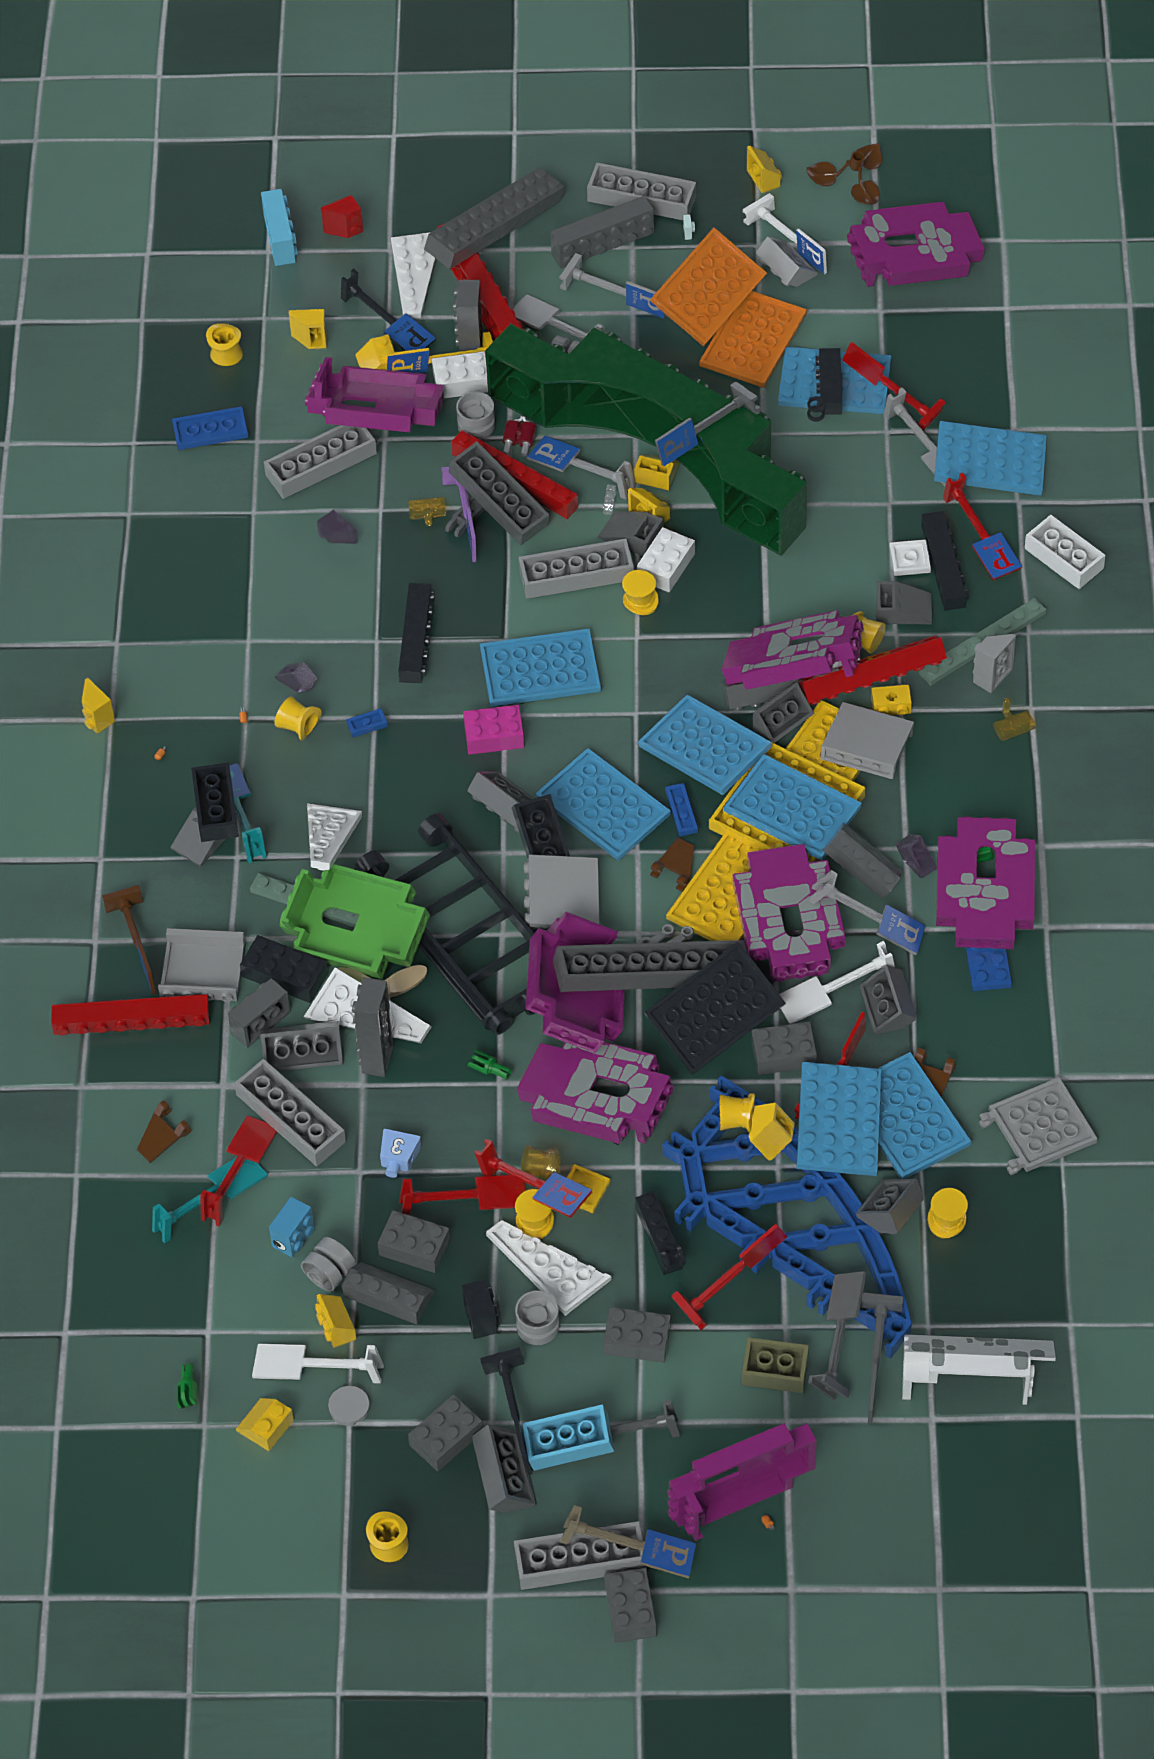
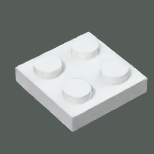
[889,539,931,576]

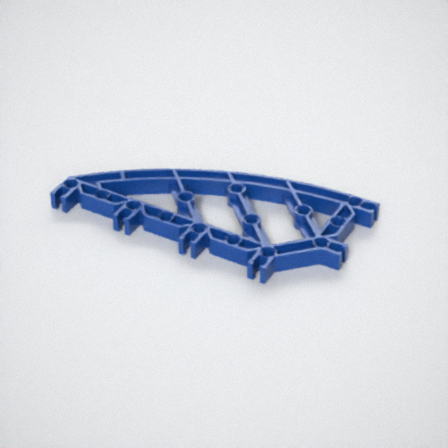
[663,1076,912,1359]

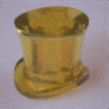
[521,1145,562,1181]

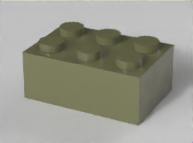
[742,1337,809,1393]

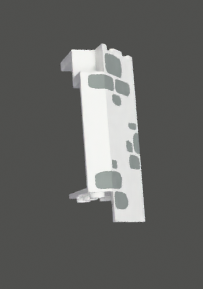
[902,1335,1056,1405]

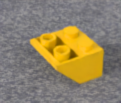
[289,309,327,349]
[634,453,680,490]
[749,1103,795,1161]
[314,1294,356,1348]

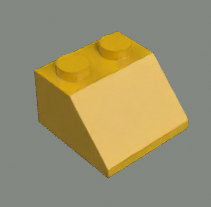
[747,146,782,193]
[355,335,395,370]
[628,488,670,524]
[82,678,115,734]
[236,1398,294,1451]

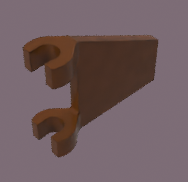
[650,837,694,892]
[915,1048,956,1097]
[137,1100,191,1163]

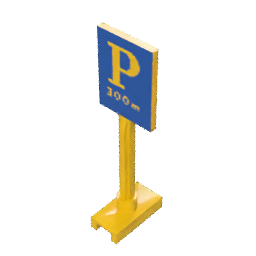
[386,332,493,373]

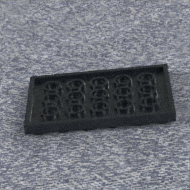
[644,942,786,1075]

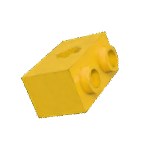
[871,685,912,715]

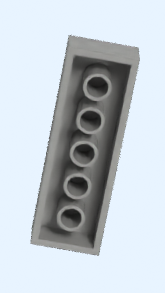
[587,163,696,220]
[264,425,377,499]
[518,539,634,599]
[234,1059,346,1167]
[514,1521,646,1590]

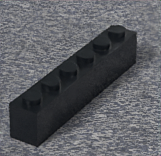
[921,511,969,611]
[398,583,435,683]

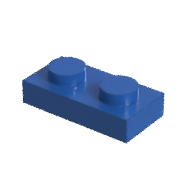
[346,708,388,738]

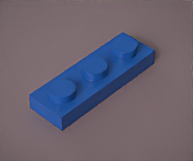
[665,783,698,837]

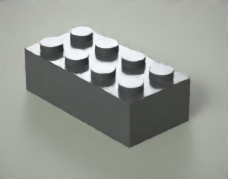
[453,280,483,352]

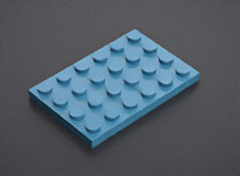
[778,347,891,414]
[934,421,1047,496]
[480,629,601,707]
[638,695,772,795]
[536,748,671,861]
[724,754,862,861]
[878,1052,971,1179]
[796,1062,881,1176]

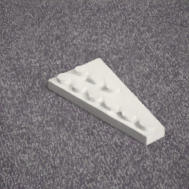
[391,232,436,319]
[307,803,362,870]
[304,968,431,1043]
[486,1220,611,1316]

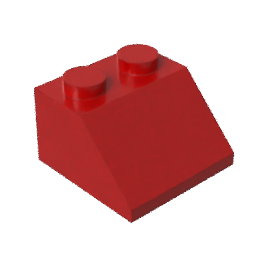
[321,195,363,238]

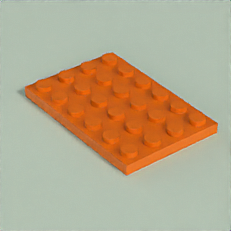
[650,228,767,346]
[699,291,807,388]

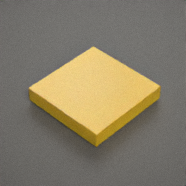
[567,1164,611,1213]

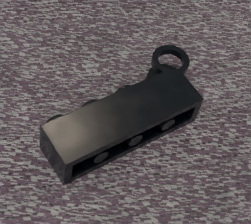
[807,348,842,422]
[635,1191,686,1275]

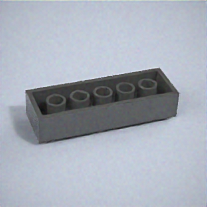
[550,196,654,269]
[449,442,549,545]
[352,977,394,1077]

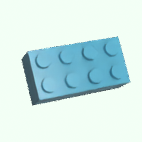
[261,189,298,266]
[522,1404,614,1471]

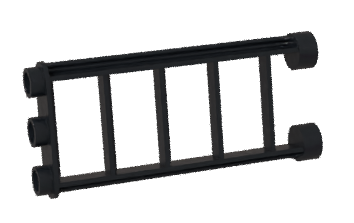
[355,813,535,1035]

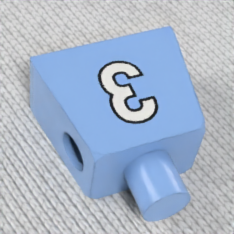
[380,1129,422,1178]

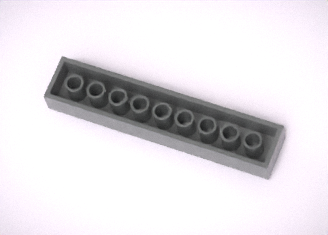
[424,167,565,269]
[553,940,748,992]

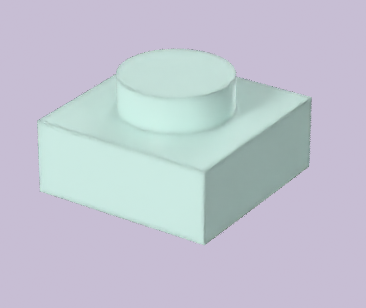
[683,215,695,240]

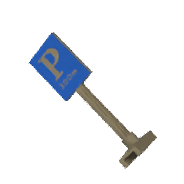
[560,1505,696,1578]

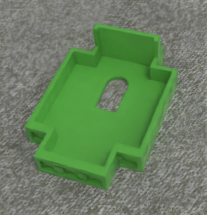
[280,864,430,979]

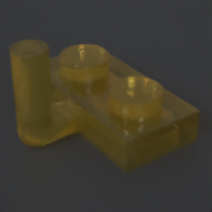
[408,497,446,526]
[993,698,1036,741]

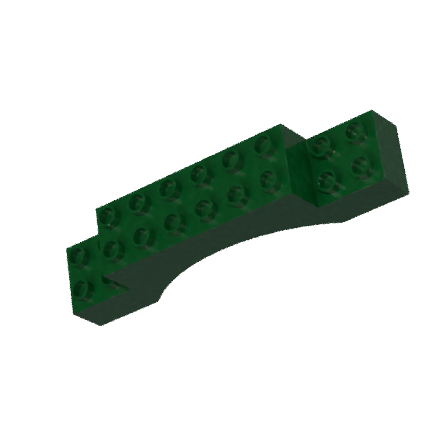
[485,324,807,556]

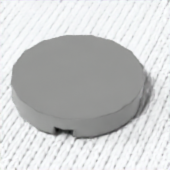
[328,1386,370,1426]

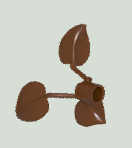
[806,143,882,205]

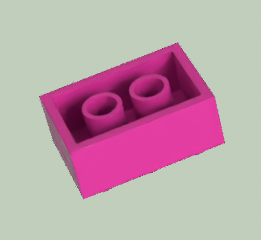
[463,705,524,755]

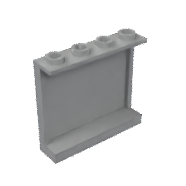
[820,702,914,779]
[524,855,599,929]
[158,928,245,1002]

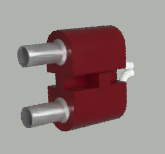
[502,416,537,456]

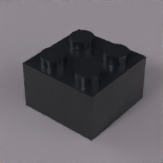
[462,1279,500,1339]

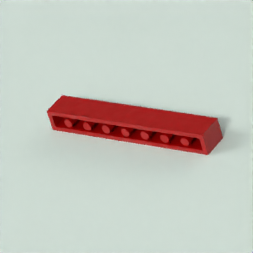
[451,430,578,520]
[798,635,947,705]
[51,994,210,1036]

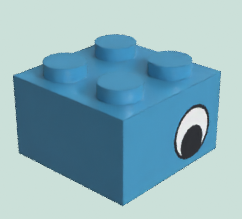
[269,1197,315,1257]

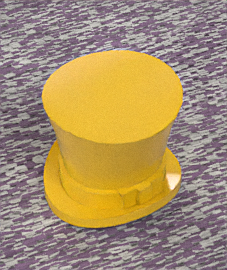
[206,324,243,366]
[622,570,659,615]
[853,611,886,654]
[274,696,322,741]
[720,1093,755,1132]
[927,1188,968,1238]
[515,1189,554,1239]
[366,1511,409,1562]

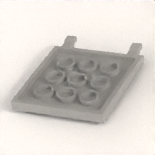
[979,1077,1097,1175]

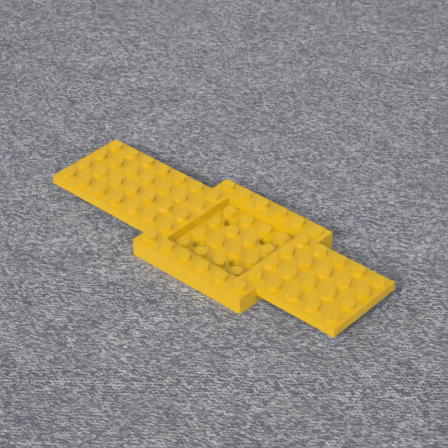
[666,700,865,941]

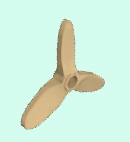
[337,965,427,1000]

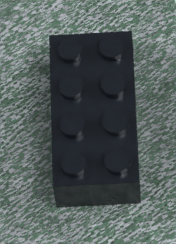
[191,762,239,842]
[511,794,570,859]
[240,935,328,1003]

